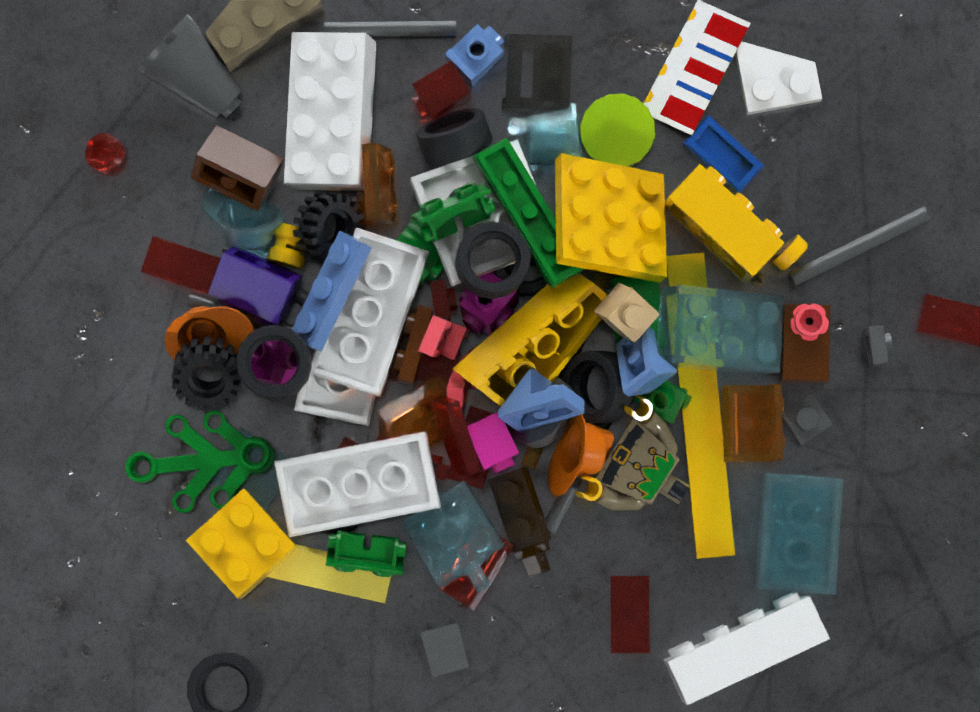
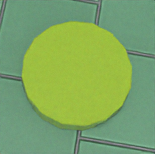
[580,93,655,167]

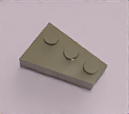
[205,0,324,73]

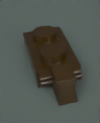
[488,467,551,577]

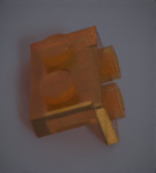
[356,142,398,227]
[377,375,463,448]
[722,384,785,462]

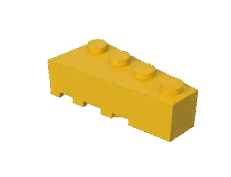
[452,273,607,407]

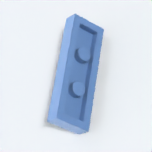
[292,231,372,352]

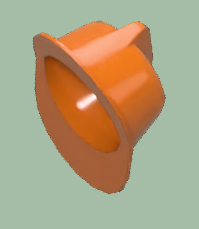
[164,306,254,368]
[548,414,614,496]

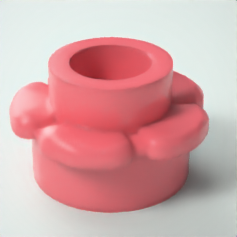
[790,303,829,341]

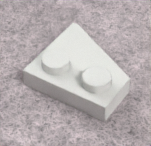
[735,41,822,115]

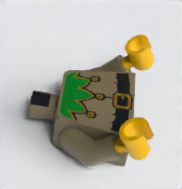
[574,395,690,511]

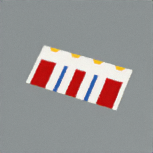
[643,0,751,135]

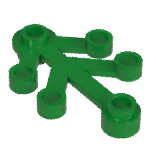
[125,410,275,514]

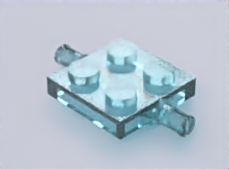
[401,480,505,592]

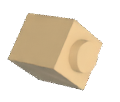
[594,283,660,343]

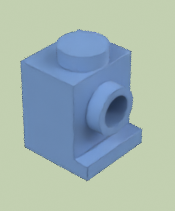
[445,24,504,87]

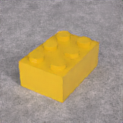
[665,164,785,285]

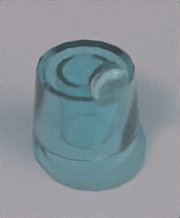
[507,103,582,165]

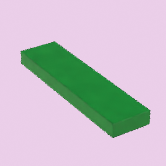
[473,137,585,289]

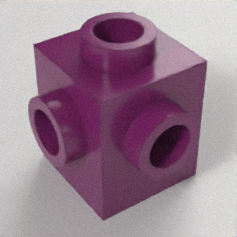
[459,272,519,336]
[251,340,308,385]

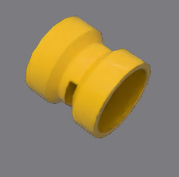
[266,222,306,270]

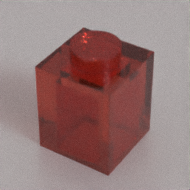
[410,61,471,120]

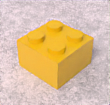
[186,488,299,599]

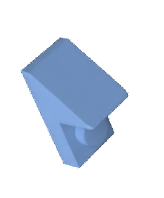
[615,327,677,397]
[498,368,584,433]

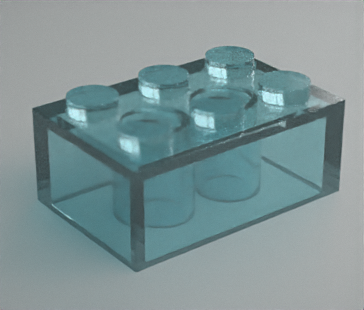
[657,285,784,375]
[754,473,843,595]

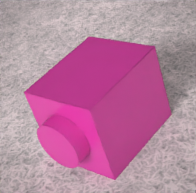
[464,412,519,474]

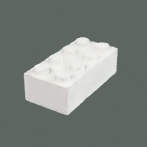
[284,32,376,191]
[663,592,830,705]

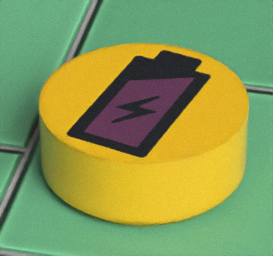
[772,234,808,271]

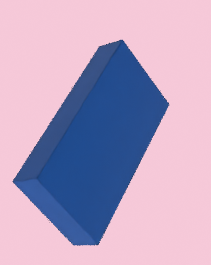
[682,115,764,194]

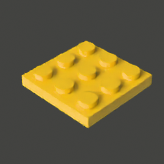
[555,153,667,283]

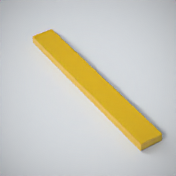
[667,252,735,559]

